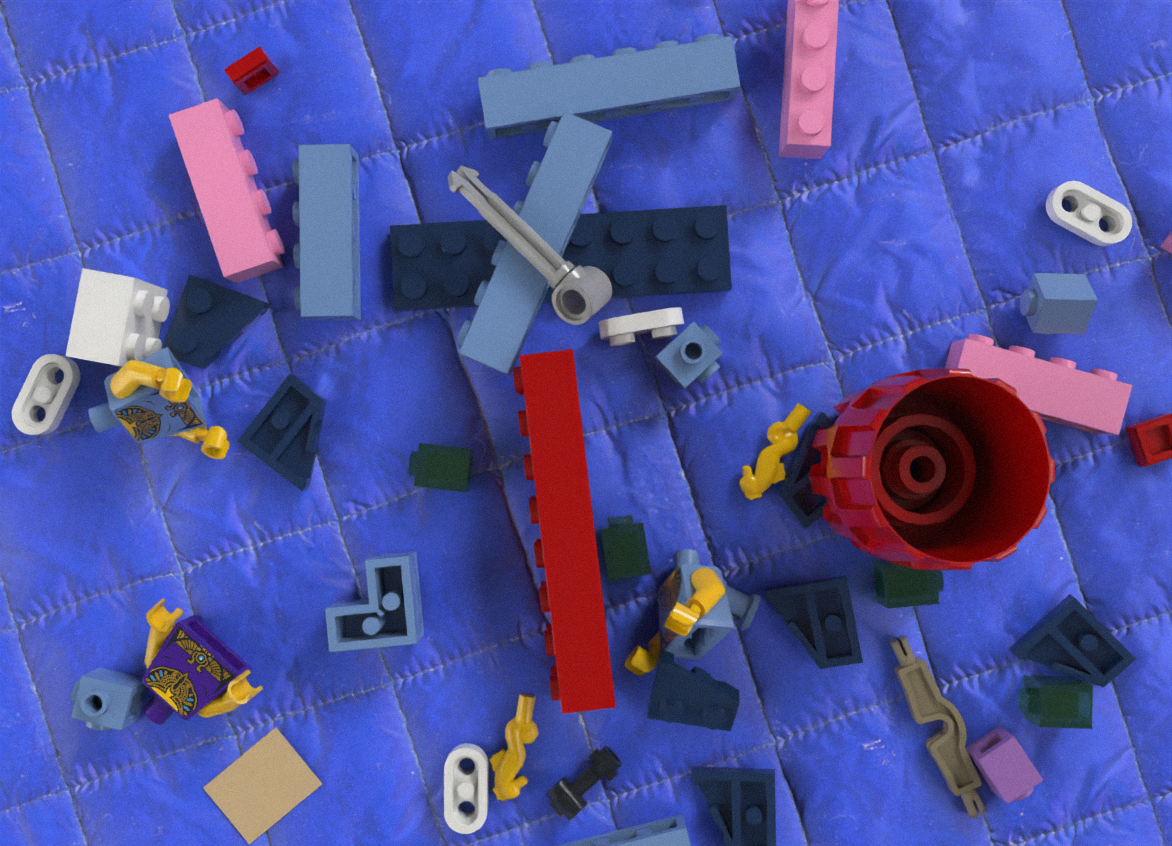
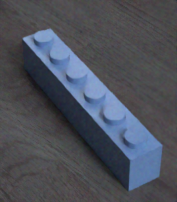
[478,34,741,140]
[456,111,613,376]

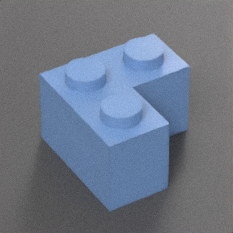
[325,551,424,653]

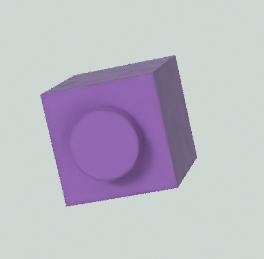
[966,726,1043,804]

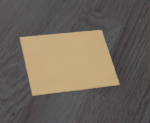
[203,727,322,845]

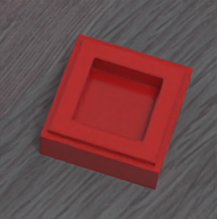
[224,46,280,95]
[1125,413,1172,467]

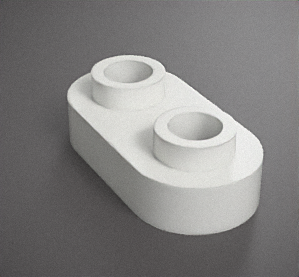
[1046,181,1132,246]
[598,307,684,346]
[12,354,80,435]
[444,743,488,834]

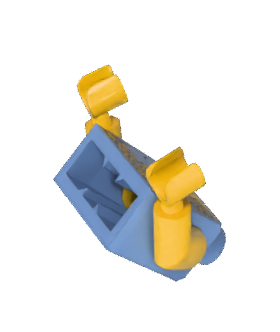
[88,347,230,459]
[624,549,734,676]

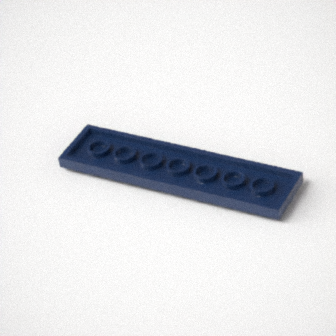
[390,205,732,312]

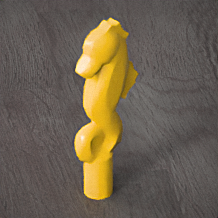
[739,403,811,501]
[489,693,538,802]

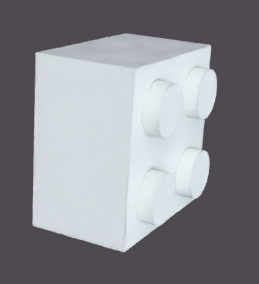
[65,268,170,367]

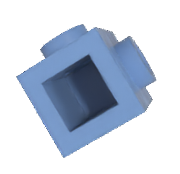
[1020,273,1098,335]
[653,322,723,390]
[71,667,147,731]

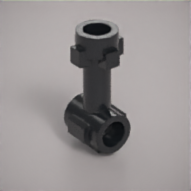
[546,745,622,821]

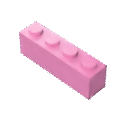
[779,0,839,159]
[169,98,285,283]
[945,334,1132,435]

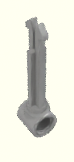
[447,166,612,325]

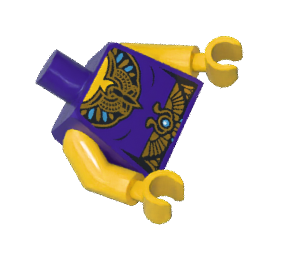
[142,598,263,725]

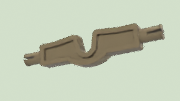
[889,635,987,818]

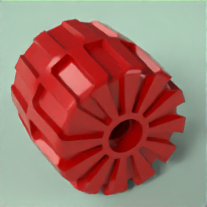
[809,368,1055,571]

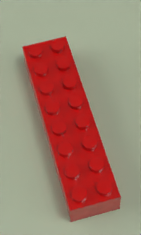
[513,349,616,714]

